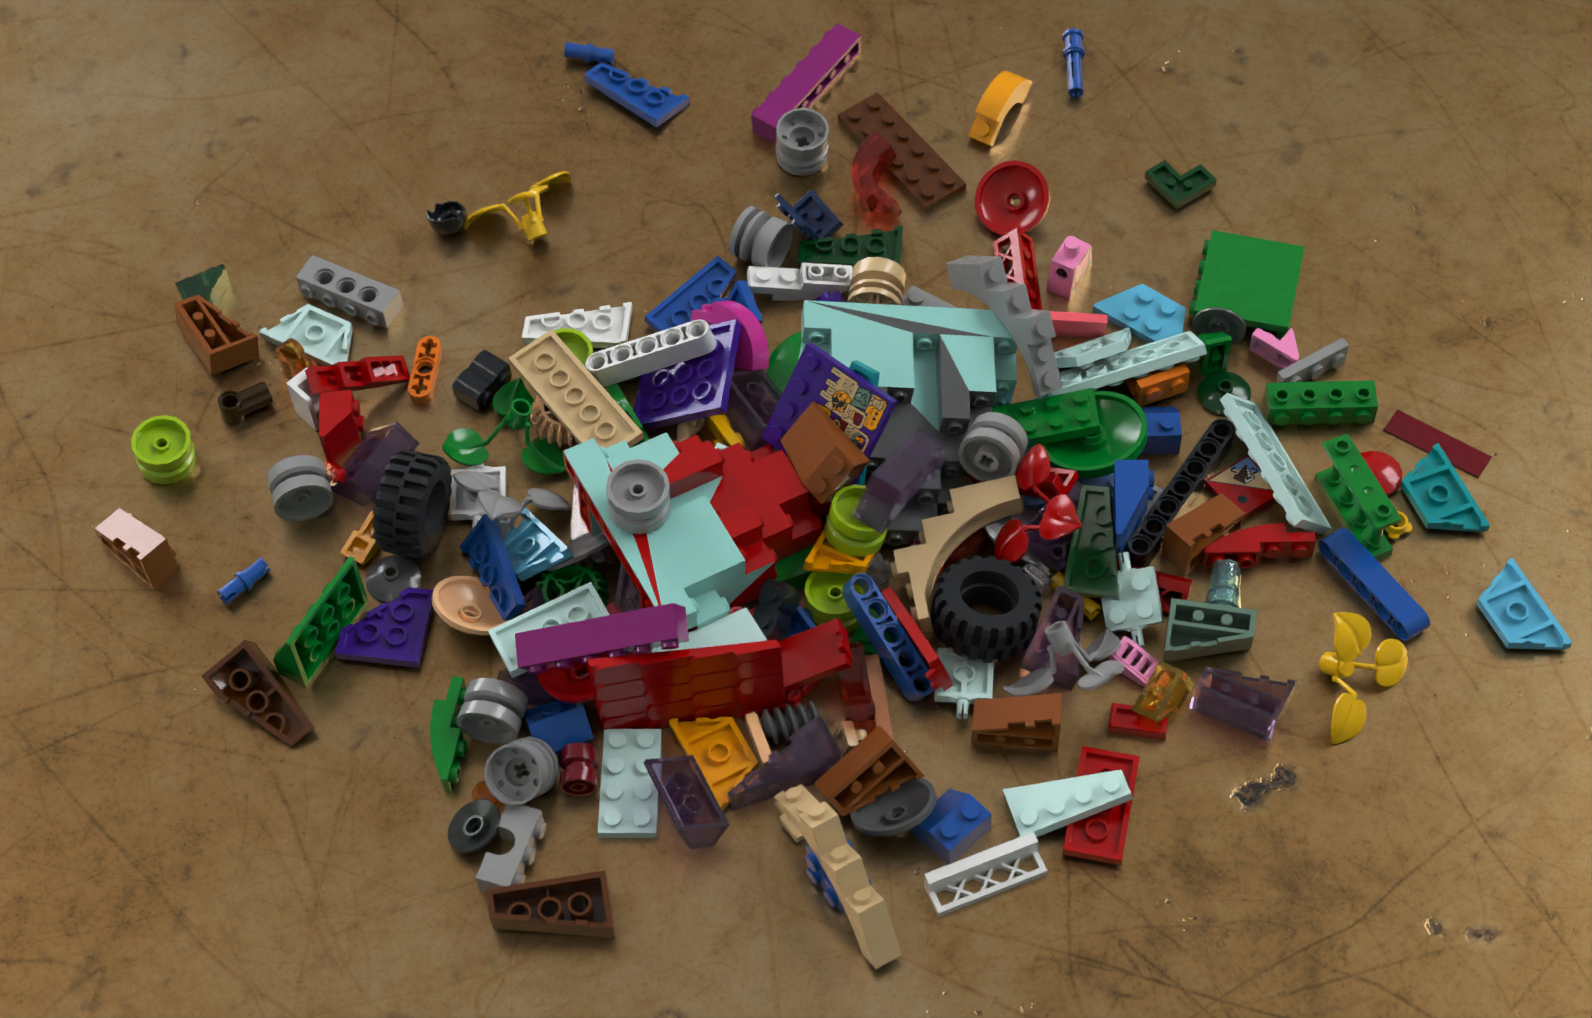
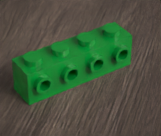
[1263,380,1378,426]

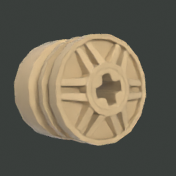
[848,257,906,305]

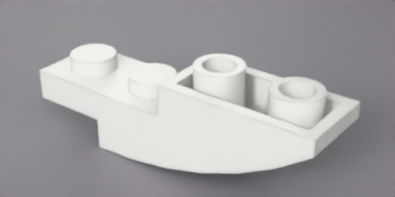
[747,263,853,301]

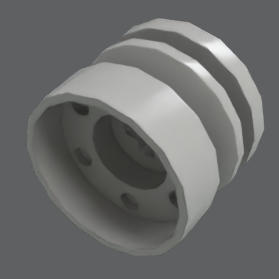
[776,108,829,176]
[728,206,794,268]
[484,737,559,805]

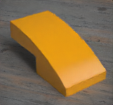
[340,510,380,566]

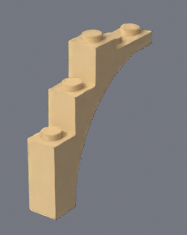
[890,475,1023,633]
[776,784,902,969]

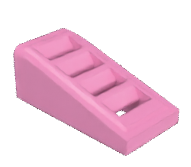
[1109,636,1172,695]

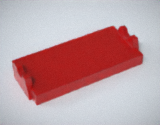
[881,586,954,691]
[778,618,852,693]

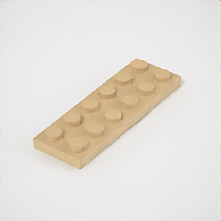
[508,329,644,449]

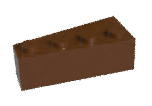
[486,870,616,938]

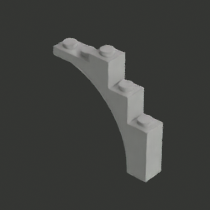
[946,255,1063,396]

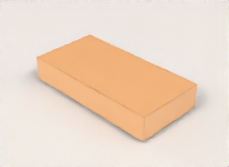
[745,712,775,777]

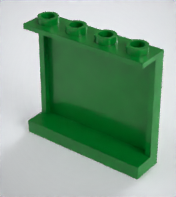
[1188,230,1305,340]

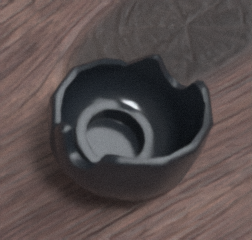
[426,201,467,235]

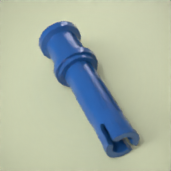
[1062,28,1085,98]

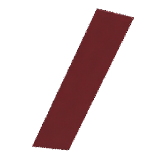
[1383,409,1492,478]

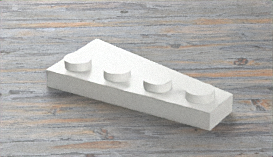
[522,302,633,349]

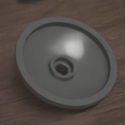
[850,778,937,837]

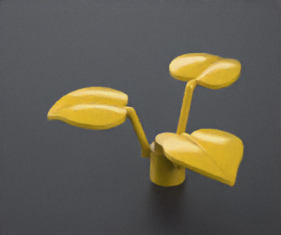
[464,171,571,241]
[1319,612,1408,744]

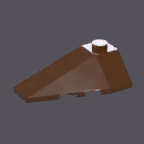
[201,640,314,746]

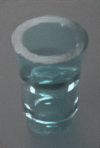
[1204,559,1241,608]

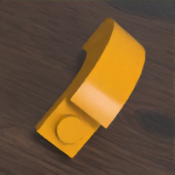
[968,71,1033,146]

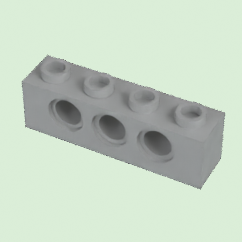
[296,255,403,328]

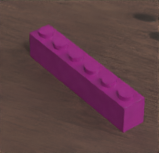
[751,23,861,144]
[515,603,689,674]

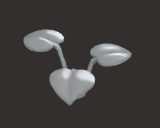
[452,471,573,541]
[1003,621,1124,697]

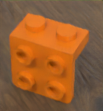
[1124,364,1190,407]

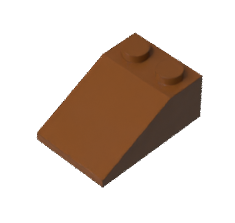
[780,401,870,504]

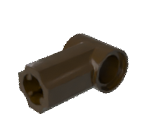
[218,381,273,425]

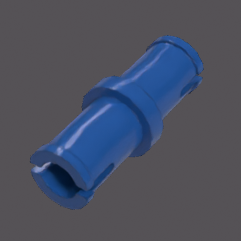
[564,42,615,65]
[216,558,271,605]

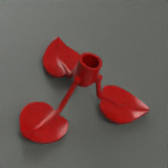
[995,444,1083,565]

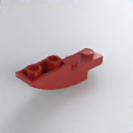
[1202,523,1316,569]

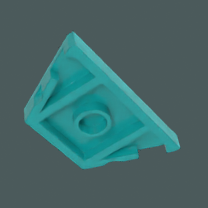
[1400,443,1490,532]

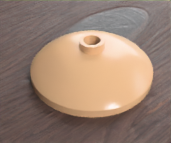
[432,576,507,636]

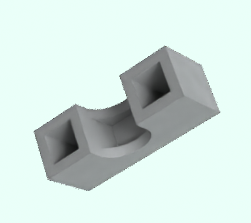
[476,804,546,892]

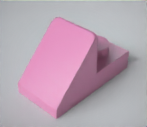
[1249,328,1300,369]

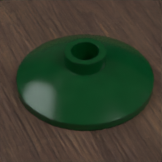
[1197,371,1251,416]

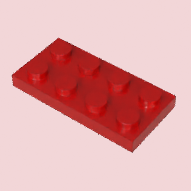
[1062,746,1140,865]

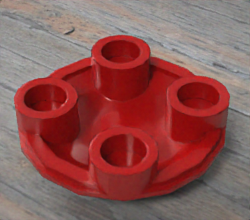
[1360,451,1402,495]

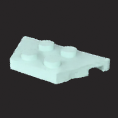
[259,304,353,366]
[1054,328,1132,369]

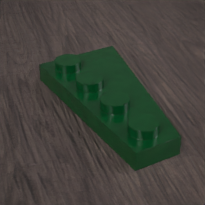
[797,226,903,270]
[1062,485,1119,600]

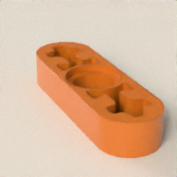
[408,336,443,405]

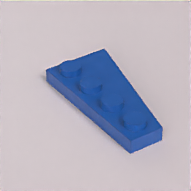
[584,62,690,128]
[645,256,736,332]
[459,514,526,621]

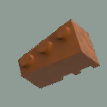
[174,294,259,376]
[94,508,179,588]
[971,693,1063,751]

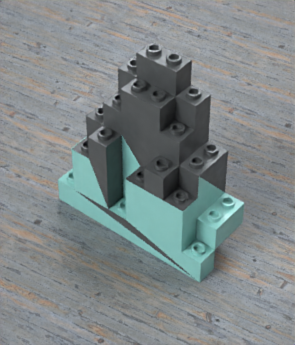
[798,300,1018,546]

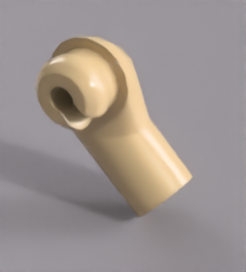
[677,418,704,443]

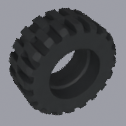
[373,449,452,559]
[930,556,1042,663]

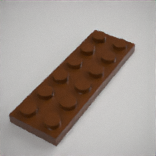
[838,92,966,213]

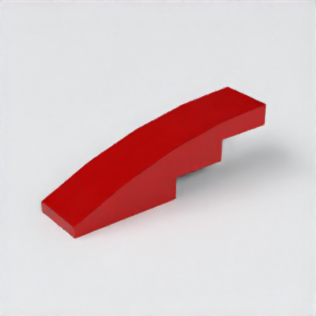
[305,355,410,395]

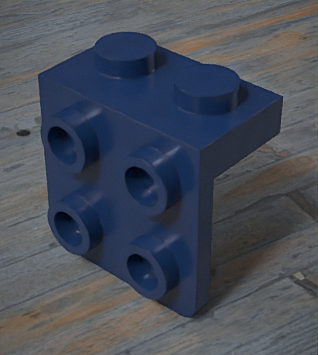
[774,189,844,240]

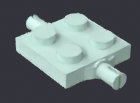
[1101,552,1164,647]
[934,648,994,719]

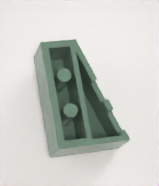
[1162,598,1257,663]

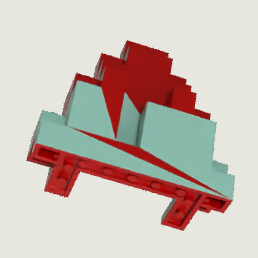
[563,432,832,633]

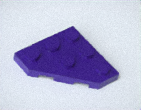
[335,587,434,668]

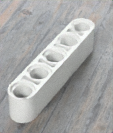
[585,319,717,387]

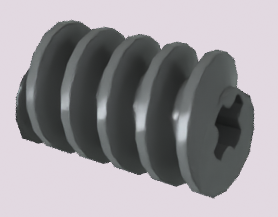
[761,701,824,744]

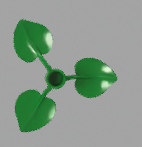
[442,378,567,475]

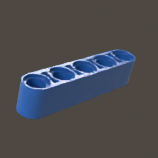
[1318,527,1430,641]
[842,573,934,702]

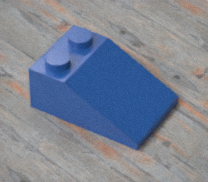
[1113,460,1154,560]

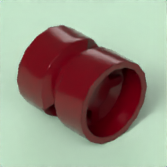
[560,743,598,796]

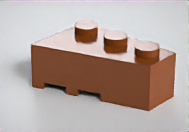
[1161,493,1246,575]
[814,725,924,816]

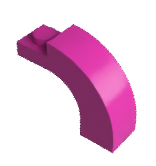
[691,300,769,371]

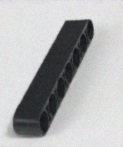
[1127,419,1234,568]

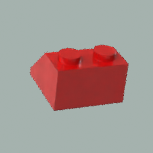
[319,390,365,463]

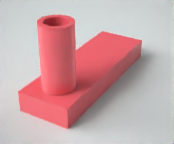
[1050,311,1108,338]

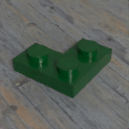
[1145,160,1217,209]

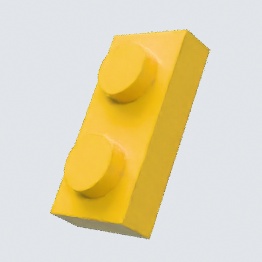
[706,414,745,447]

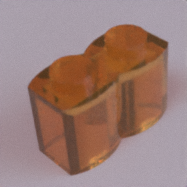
[275,338,318,380]

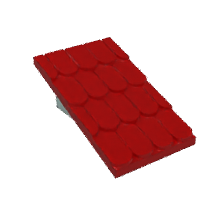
[587,608,786,732]

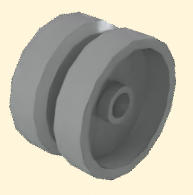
[958,412,1028,482]
[267,455,334,521]
[606,459,671,534]
[457,678,528,745]

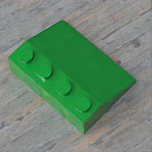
[273,556,369,687]

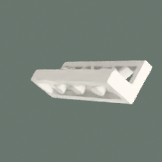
[924,832,1048,917]

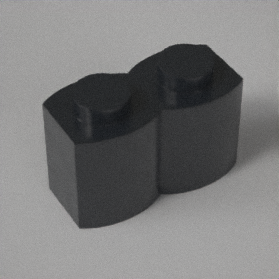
[452,350,512,411]
[752,578,800,641]

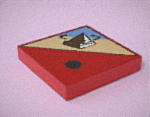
[1204,455,1276,519]

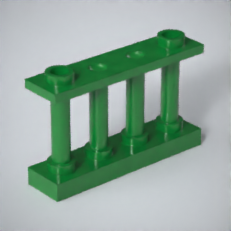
[1314,433,1402,560]

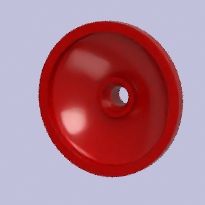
[975,161,1050,236]
[537,657,606,703]

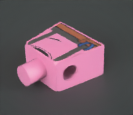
[1046,236,1092,300]

